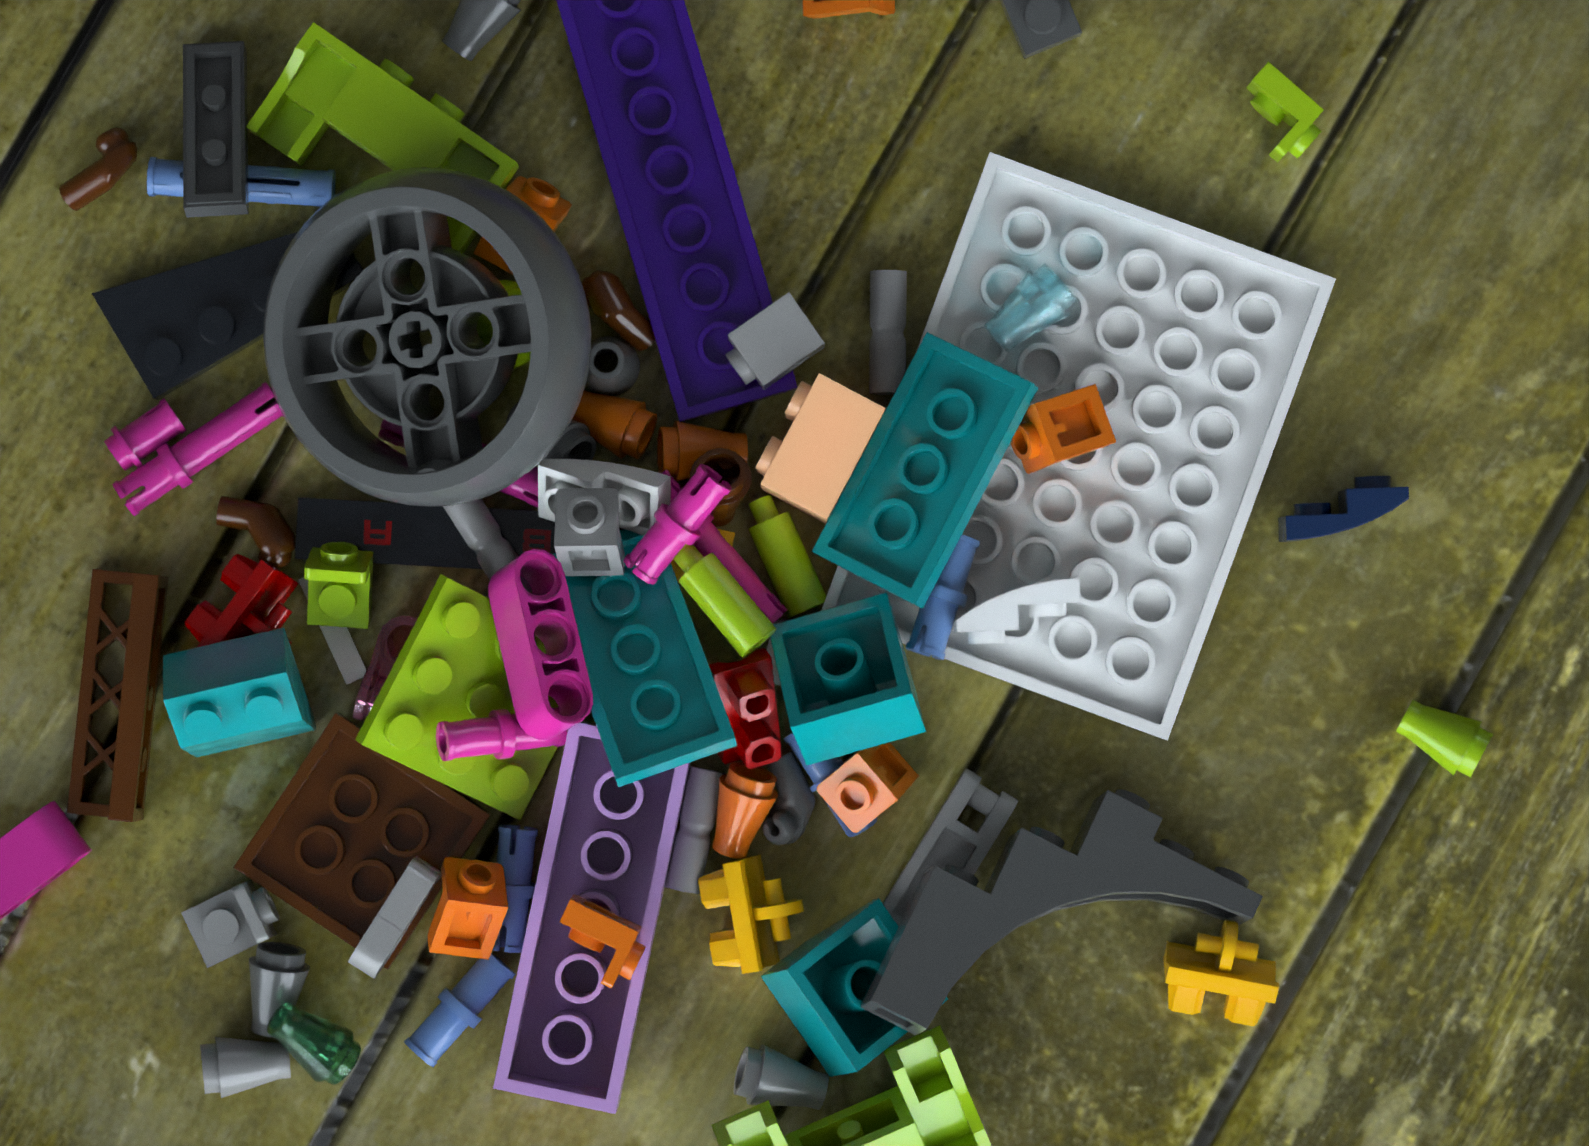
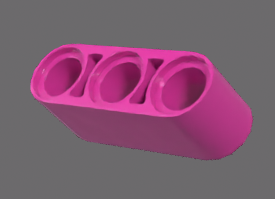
[488,549,593,740]
[0,800,92,920]

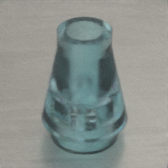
[984,263,1078,353]

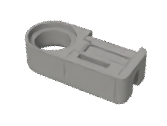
[348,856,441,979]

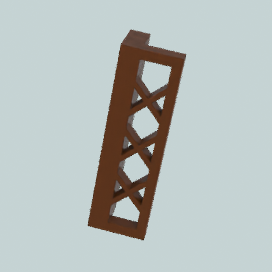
[67,569,169,822]

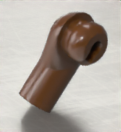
[59,127,137,211]
[581,270,655,352]
[216,496,296,568]

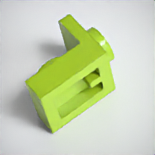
[1246,61,1324,163]
[304,542,374,629]

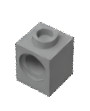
[725,292,825,390]

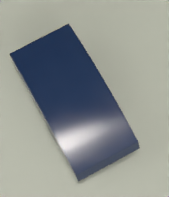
[1278,476,1409,542]

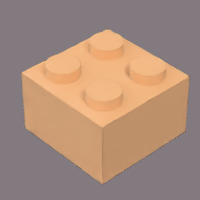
[755,373,886,524]

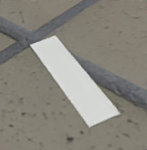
[298,577,369,685]

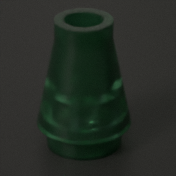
[267,1002,361,1085]

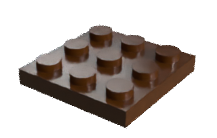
[233,713,491,970]

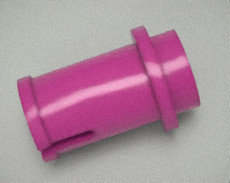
[104,398,187,471]

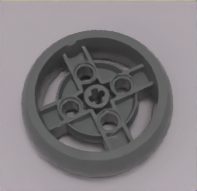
[263,167,591,507]

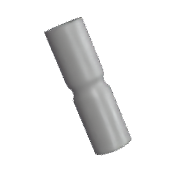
[869,270,907,395]
[443,498,532,592]
[664,766,725,894]

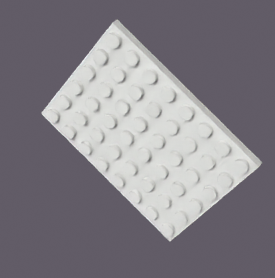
[821,152,1336,741]

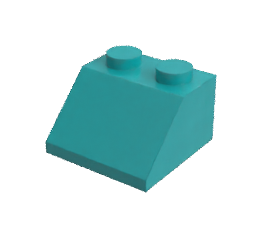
[770,592,926,765]
[163,628,316,757]
[761,898,948,1077]

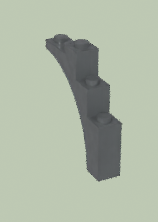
[861,789,1263,1035]

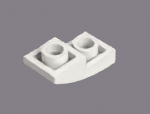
[538,459,671,535]
[954,578,1081,644]

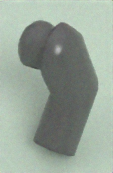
[762,751,816,845]

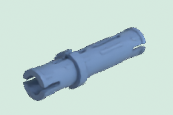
[147,157,336,207]

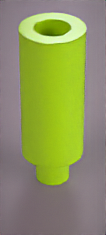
[748,494,826,619]
[673,544,777,658]

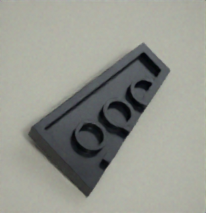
[92,232,364,400]

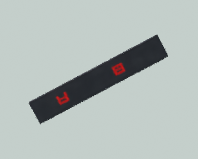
[295,497,623,570]

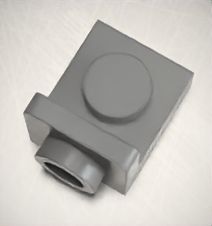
[554,488,625,576]
[181,879,279,968]

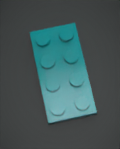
[812,332,1039,609]
[552,529,737,787]

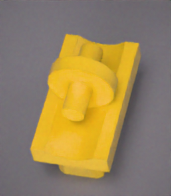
[698,854,805,974]
[1164,920,1279,1026]

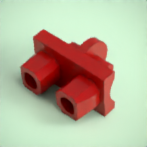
[185,554,299,648]
[709,648,781,769]

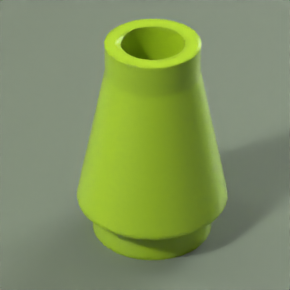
[1396,700,1493,778]

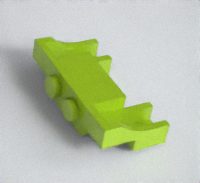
[246,22,519,253]
[711,1025,991,1146]

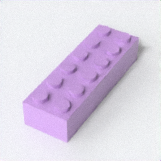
[493,721,690,1114]

